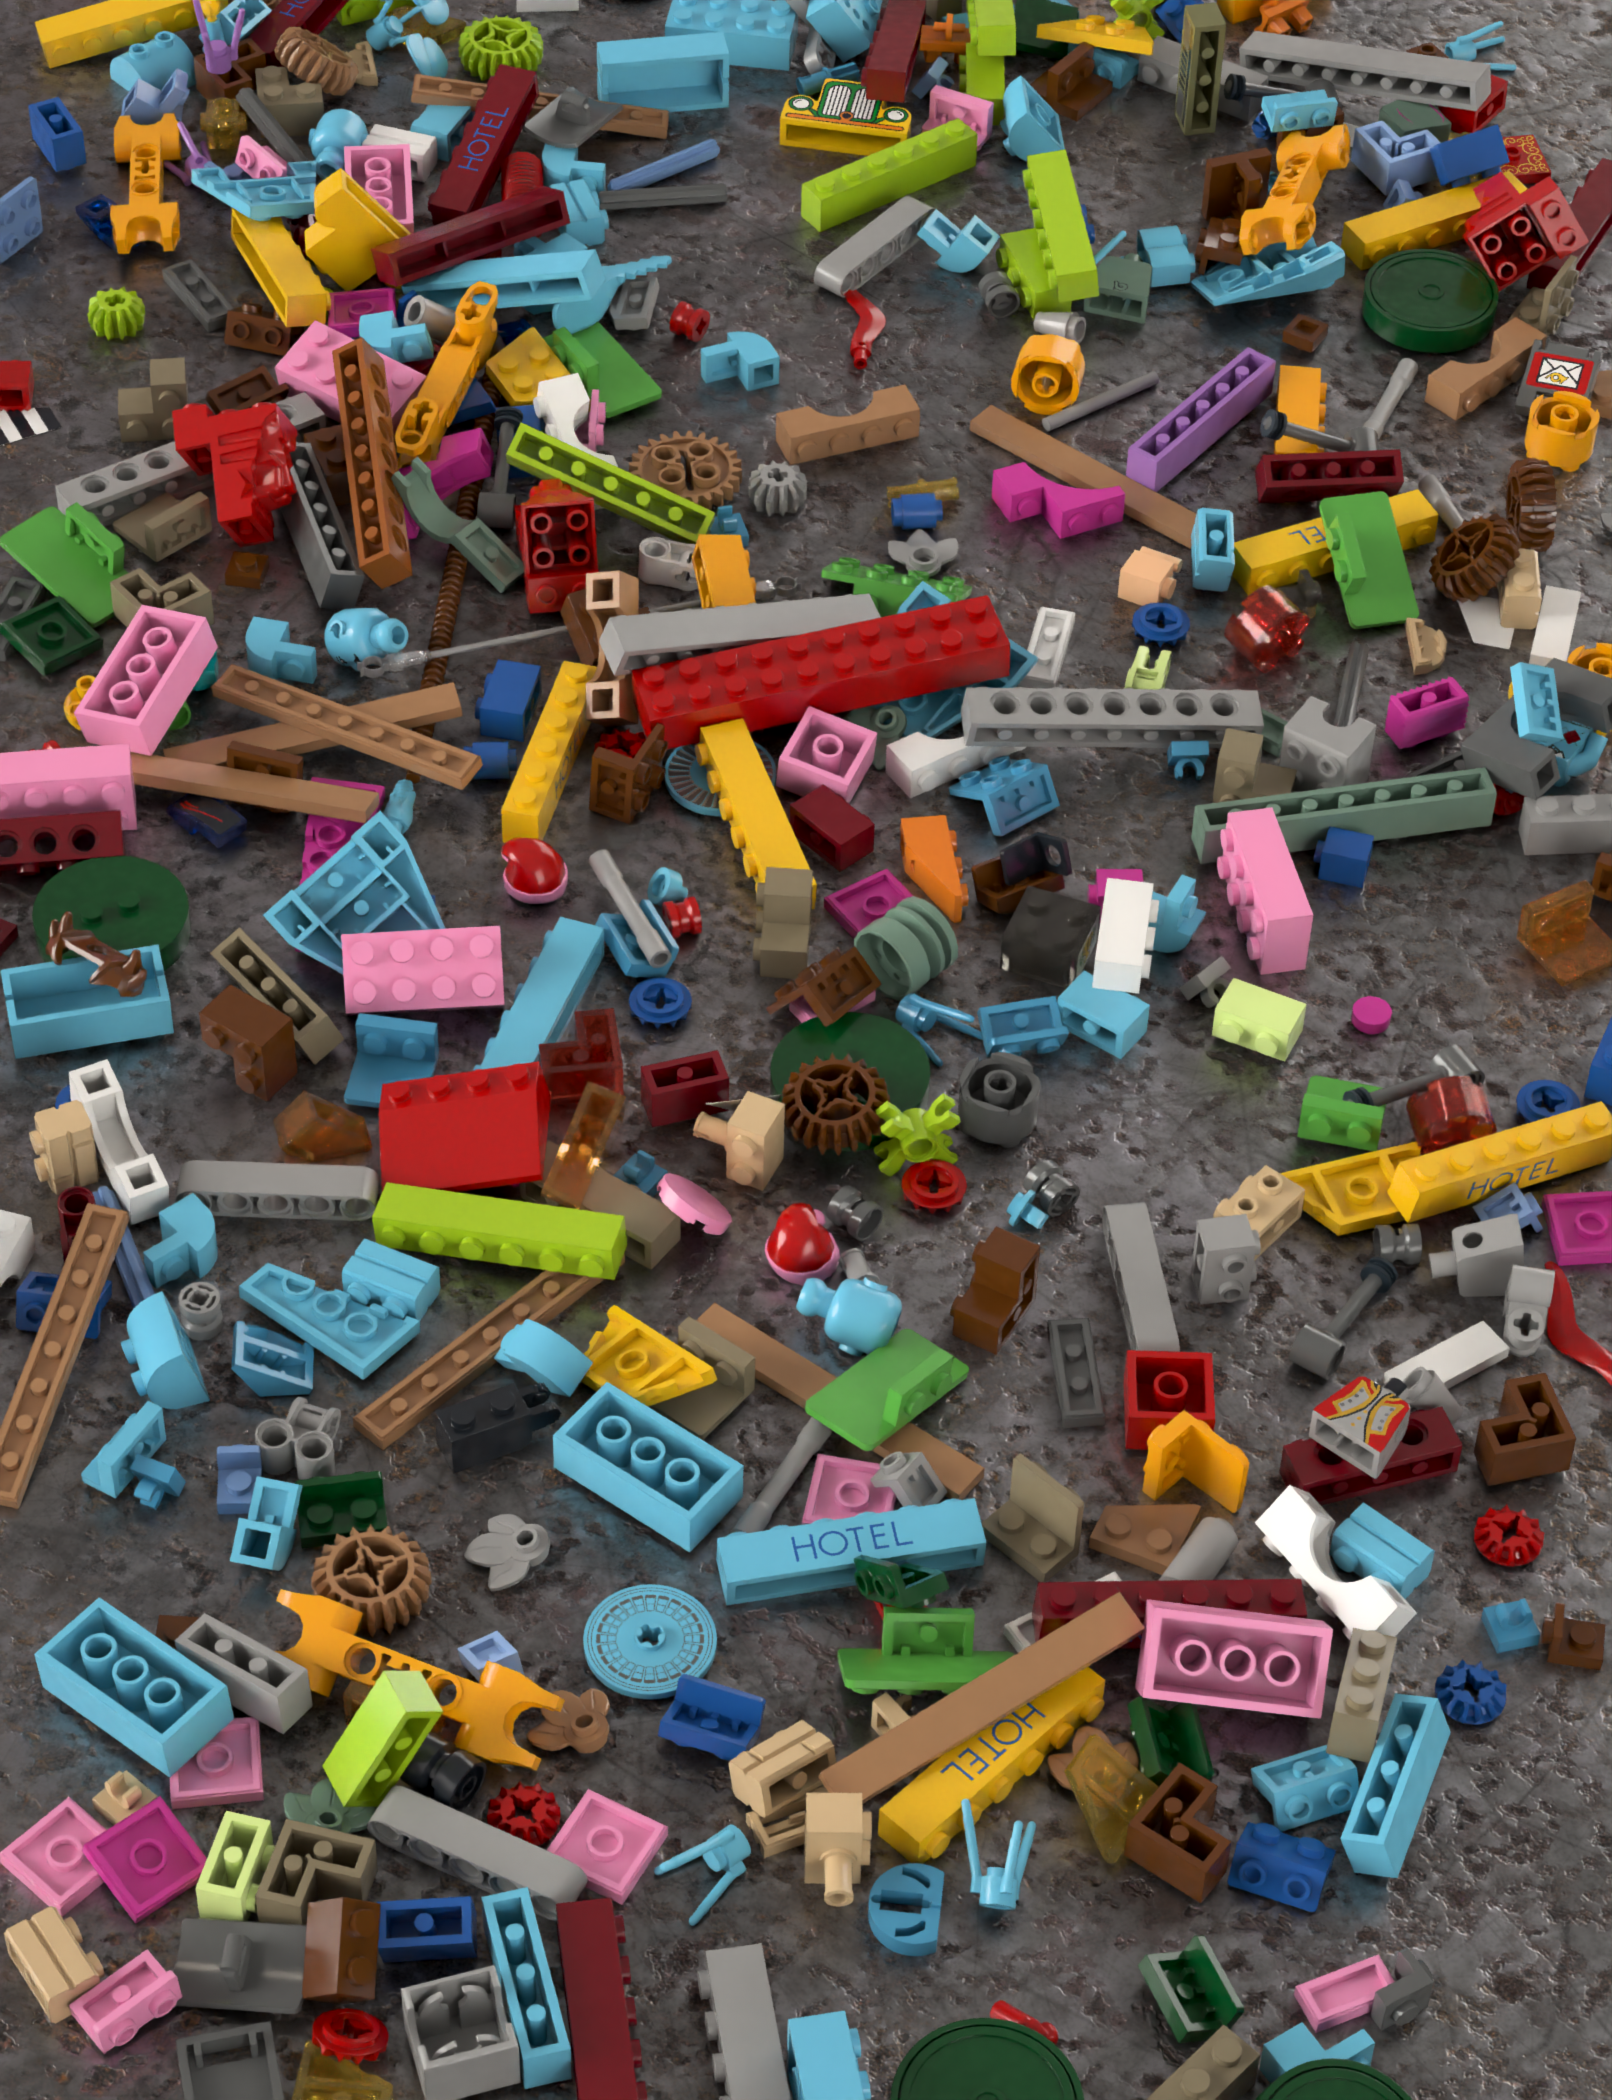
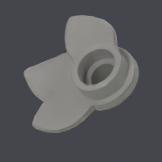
[888,529,958,577]
[464,1514,550,1591]

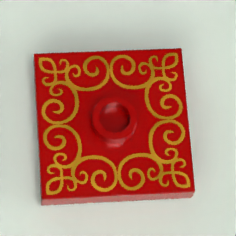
[1500,134,1551,184]

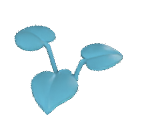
[366,0,449,78]

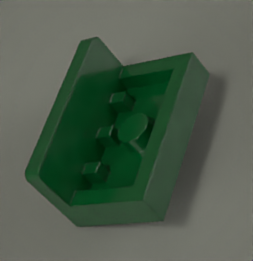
[854,1555,950,1609]
[1127,1696,1214,1787]
[1138,1935,1244,2043]

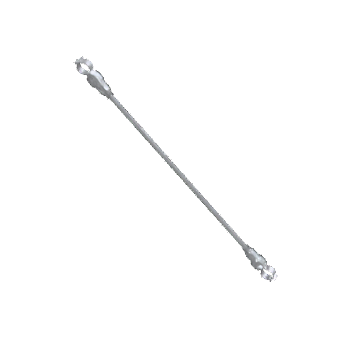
[357,576,802,678]

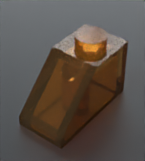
[273,1091,373,1163]

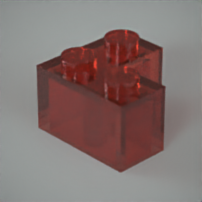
[539,1008,624,1106]

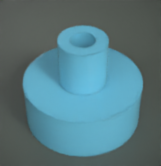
[647,867,688,907]

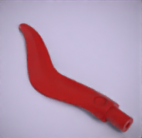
[843,289,886,369]
[1544,1261,1612,1386]

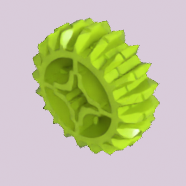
[458,15,543,81]

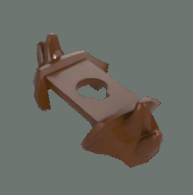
[45,911,147,997]

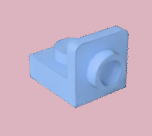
[457,1631,525,1682]

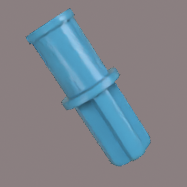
[796,62,860,96]

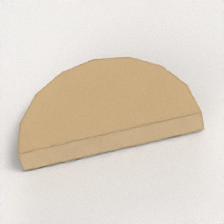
[345,41,378,86]
[1405,618,1447,675]

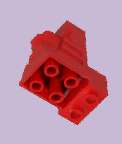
[1463,172,1589,292]
[172,402,298,548]
[514,478,599,614]

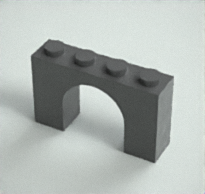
[1460,658,1612,800]

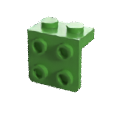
[1297,1076,1386,1151]

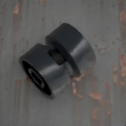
[400,1730,487,1812]

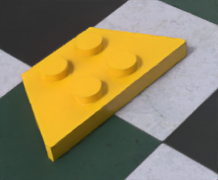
[1036,15,1154,55]
[486,327,591,412]
[1280,1141,1421,1236]
[581,1305,717,1407]

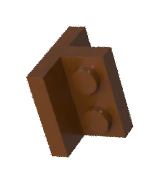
[1030,41,1113,122]
[1201,147,1272,221]

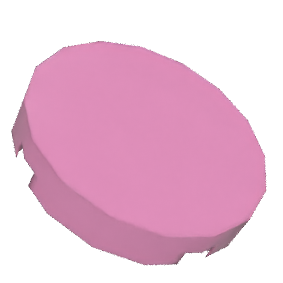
[657,1173,732,1235]

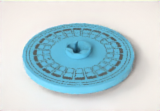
[583,1584,717,1699]

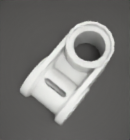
[638,537,698,591]

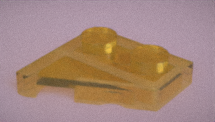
[385,5,466,46]
[1064,1734,1159,1863]
[291,2040,393,2100]

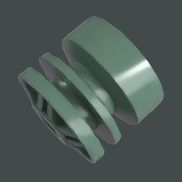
[854,896,958,1001]

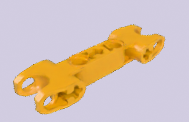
[110,113,182,254]
[1239,124,1351,256]
[395,281,498,469]
[275,1589,565,1771]

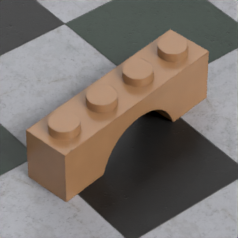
[1425,317,1547,420]
[776,385,920,465]
[586,570,639,727]

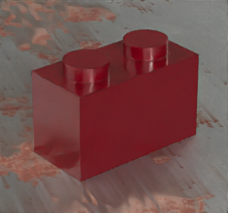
[789,784,875,872]
[641,1050,729,1128]

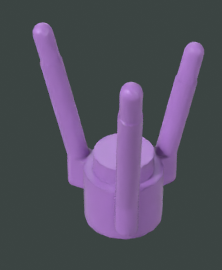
[193,0,245,74]
[164,121,212,188]

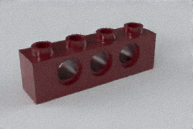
[1255,449,1404,504]
[0,810,125,877]
[1279,1406,1463,1506]

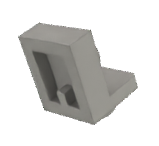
[871,1451,947,1507]

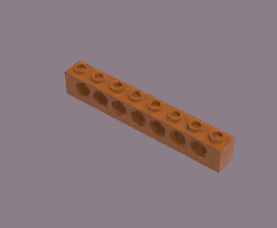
[332,337,413,589]

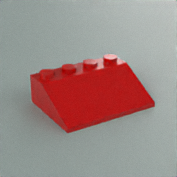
[379,1061,551,1192]

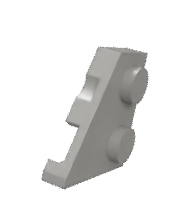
[606,277,660,330]

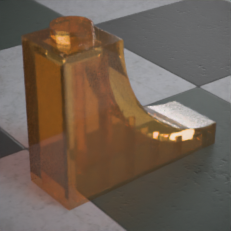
[541,1081,626,1209]

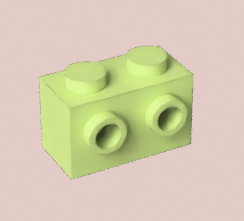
[1212,978,1306,1062]
[195,1811,275,1921]

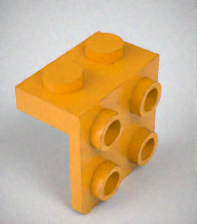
[1142,1410,1249,1513]

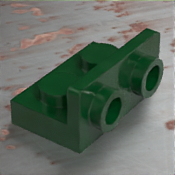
[295,1471,388,1549]

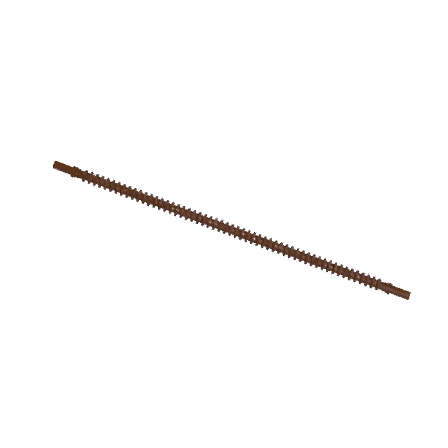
[406,331,509,784]

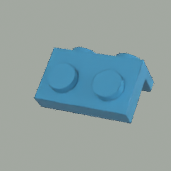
[595,899,679,978]
[977,996,1069,1057]

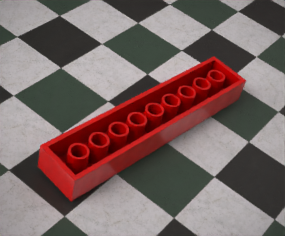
[631,595,1010,749]

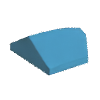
[232,1321,314,1397]

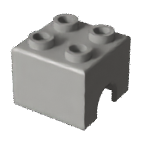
[1279,696,1376,792]
[401,1965,521,2100]

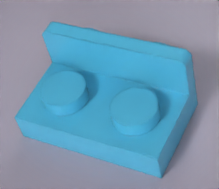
[1068,43,1139,89]
[1261,89,1338,133]
[1510,662,1563,747]
[81,1401,166,1499]
[1251,1745,1359,1832]

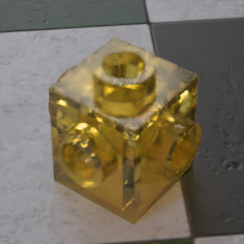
[200,97,247,149]

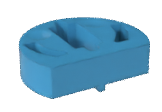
[868,1863,944,1956]

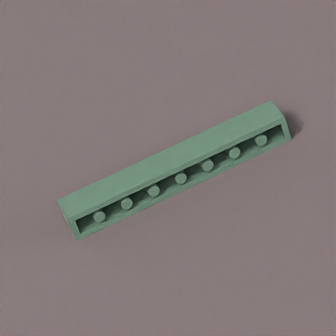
[1191,767,1497,864]

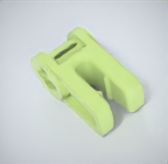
[1124,645,1172,689]

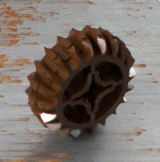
[1505,458,1557,552]
[1429,512,1522,604]
[781,1052,890,1156]

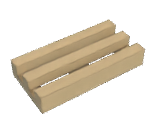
[746,1786,829,1858]

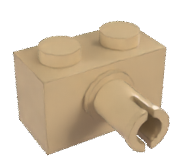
[693,1091,785,1191]
[804,1793,872,1907]

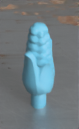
[383,779,416,835]

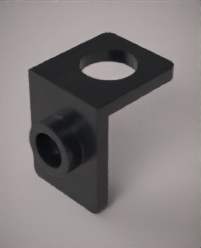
[1000,832,1072,886]

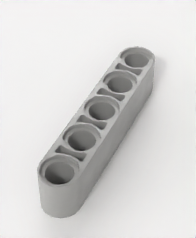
[814,195,936,298]
[175,1160,380,1221]
[1102,1202,1180,1352]
[367,1786,588,1921]

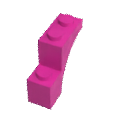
[399,428,494,539]
[991,462,1125,539]

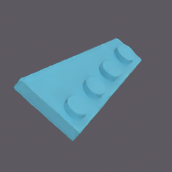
[239,1263,420,1380]

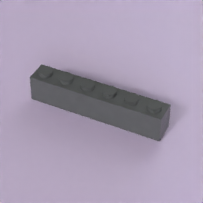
[280,442,365,610]

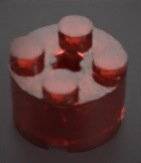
[1224,585,1310,673]
[1406,1076,1497,1155]

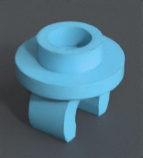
[1006,1189,1050,1229]

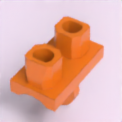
[1254,0,1314,35]
[919,13,970,64]

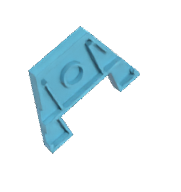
[191,161,317,221]

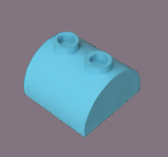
[110,31,196,91]
[1000,75,1065,161]
[121,1291,210,1409]

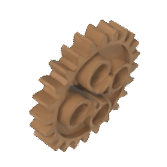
[629,430,742,511]

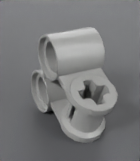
[1503,1264,1555,1357]
[255,1397,341,1480]

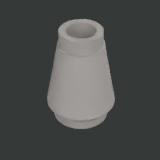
[1034,312,1086,344]
[1403,1367,1463,1425]

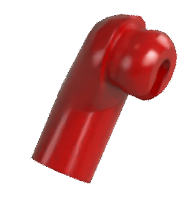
[990,2000,1059,2045]

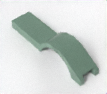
[391,457,524,594]

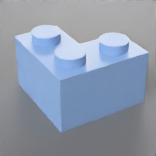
[1351,120,1441,195]

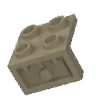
[1507,255,1579,338]
[113,491,212,562]
[649,1316,755,1440]
[982,1454,1084,1582]

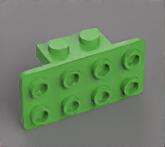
[543,322,662,418]
[1319,491,1419,629]
[0,502,128,628]
[821,557,972,617]
[805,1329,969,1451]
[838,1607,1015,1695]

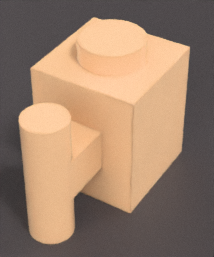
[1118,546,1183,606]

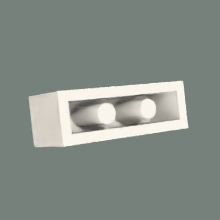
[1092,878,1159,994]

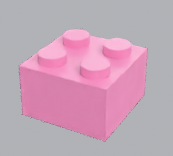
[776,706,877,804]

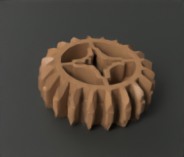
[274,27,359,96]
[311,1524,432,1638]

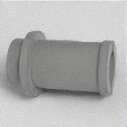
[838,1248,880,1284]

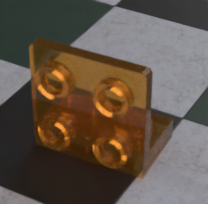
[1516,879,1612,986]

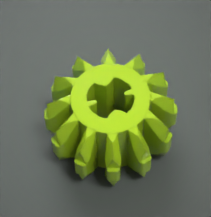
[87,287,146,341]

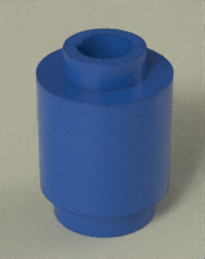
[891,493,943,530]
[463,741,517,780]

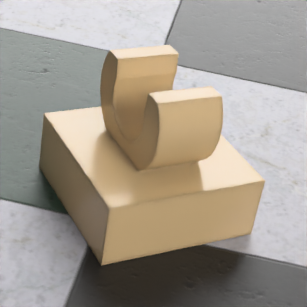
[871,1692,924,1736]
[92,1770,158,1825]

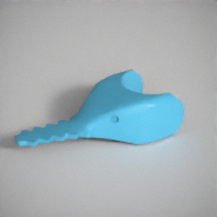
[521,255,672,334]

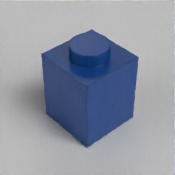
[1314,826,1374,888]

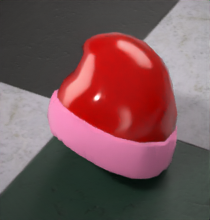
[501,837,568,904]
[765,1202,840,1286]

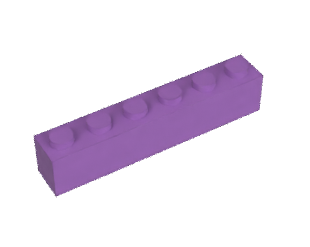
[1126,347,1276,492]

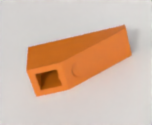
[899,815,969,923]

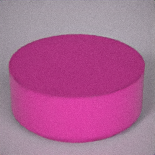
[1351,996,1392,1034]

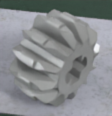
[748,460,807,517]

